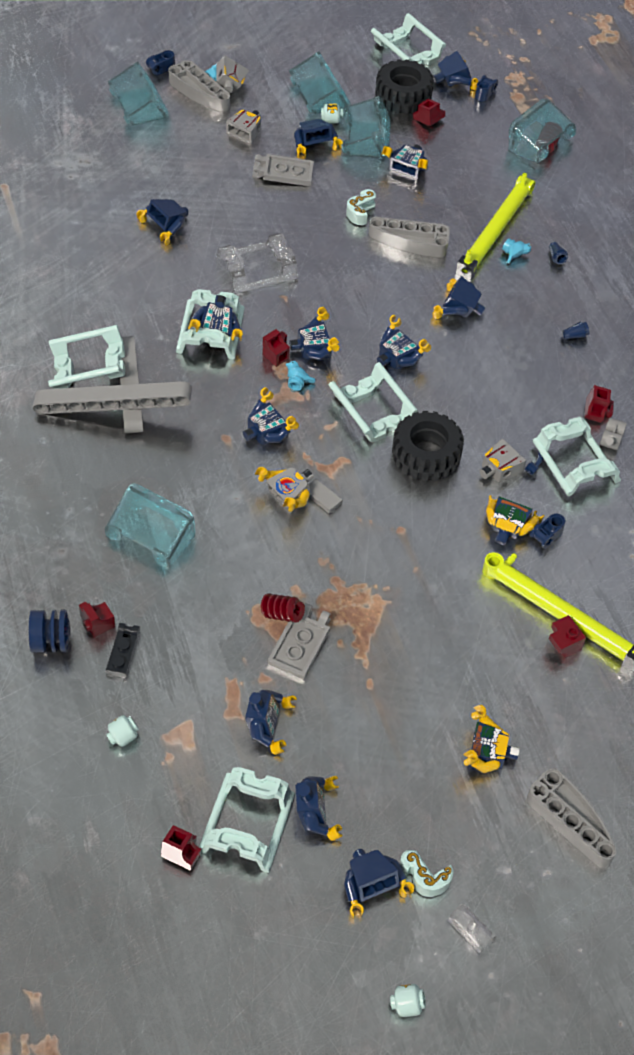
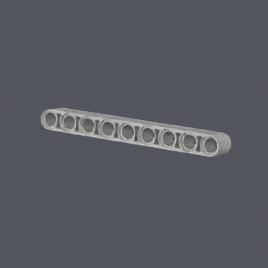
[32,382,192,414]

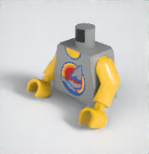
[255,467,314,513]

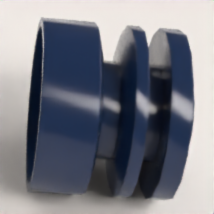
[29,609,71,653]

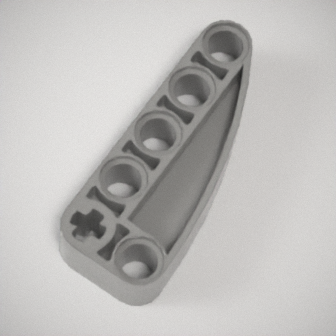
[169,60,230,112]
[369,217,450,258]
[527,768,616,868]

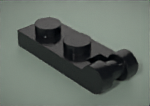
[106,623,140,678]

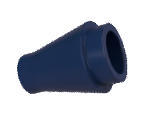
[549,242,568,264]
[562,321,590,340]

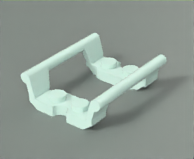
[371,13,446,66]
[176,289,245,360]
[48,325,125,389]
[329,362,418,442]
[533,417,621,496]
[199,767,295,873]

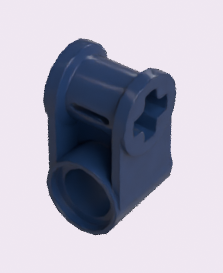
[146,50,176,75]
[475,75,498,102]
[530,513,566,549]

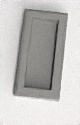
[309,479,343,514]

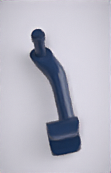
[524,451,544,476]

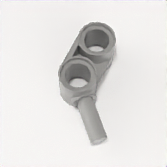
[600,417,627,451]

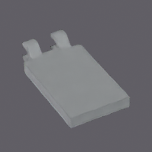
[252,154,314,187]
[267,603,331,679]

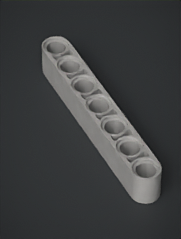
[120,336,143,434]

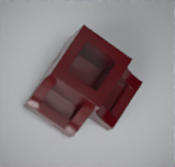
[413,99,446,126]
[262,329,290,367]
[584,385,614,423]
[79,601,116,637]
[549,615,586,658]
[161,825,201,871]

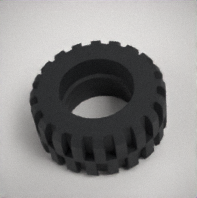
[375,59,434,114]
[392,411,464,481]

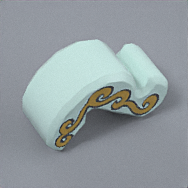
[346,189,376,226]
[400,850,454,897]

